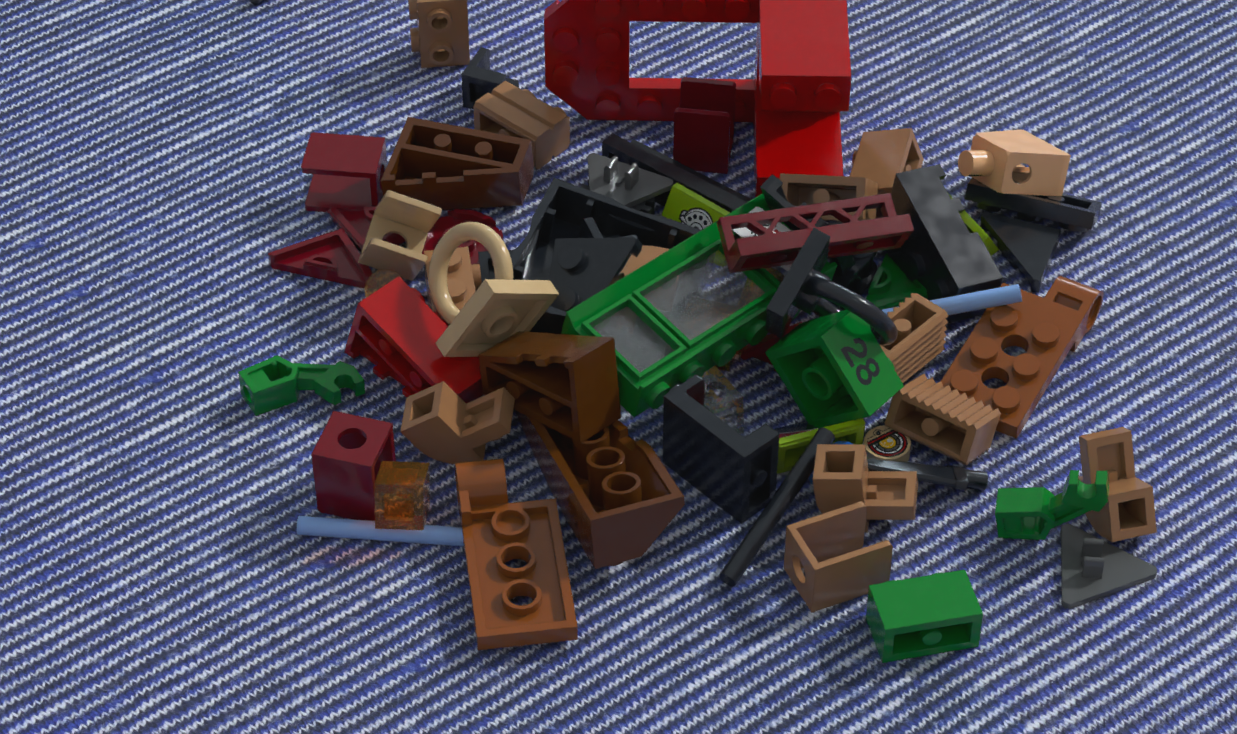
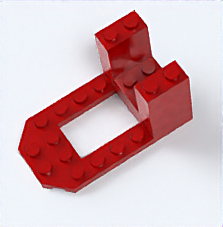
[544,0,851,197]

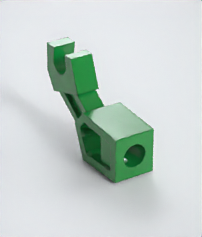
[238,355,365,416]
[995,470,1109,540]

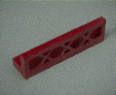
[717,193,914,273]

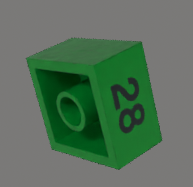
[765,310,904,429]

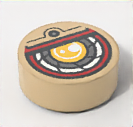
[864,425,911,462]

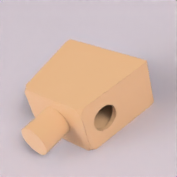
[958,129,1071,196]

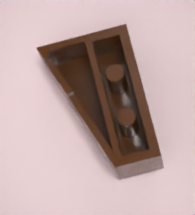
[381,117,534,210]
[478,331,621,443]

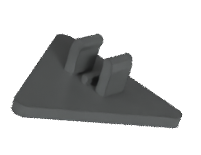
[588,153,673,207]
[1060,524,1157,609]

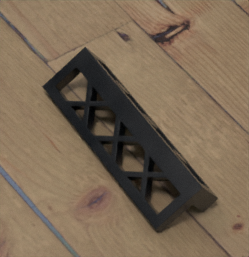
[602,134,752,213]

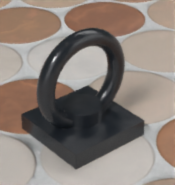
[765,228,898,346]

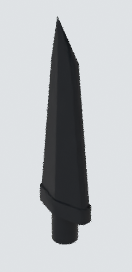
[867,458,988,491]

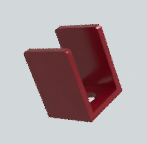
[673,77,736,174]
[301,132,387,212]
[311,411,397,521]

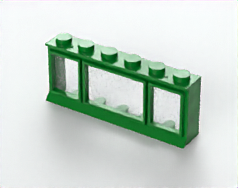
[561,193,837,418]

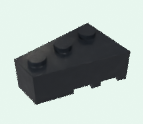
[884,164,1003,323]

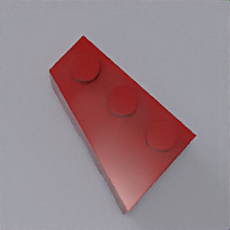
[344,276,483,403]

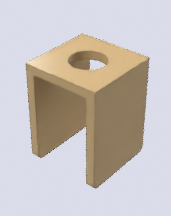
[358,190,442,281]

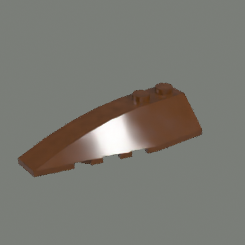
[515,410,685,569]

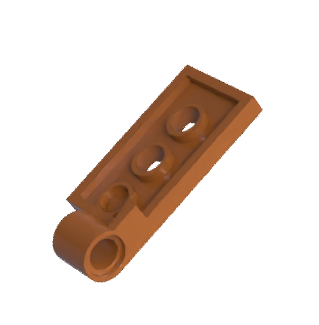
[941,276,1103,439]
[455,458,578,650]

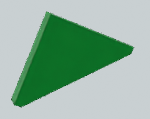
[866,253,927,310]

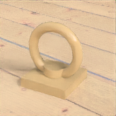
[429,222,559,357]

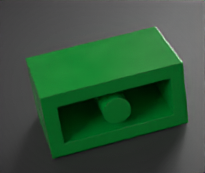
[866,569,983,663]

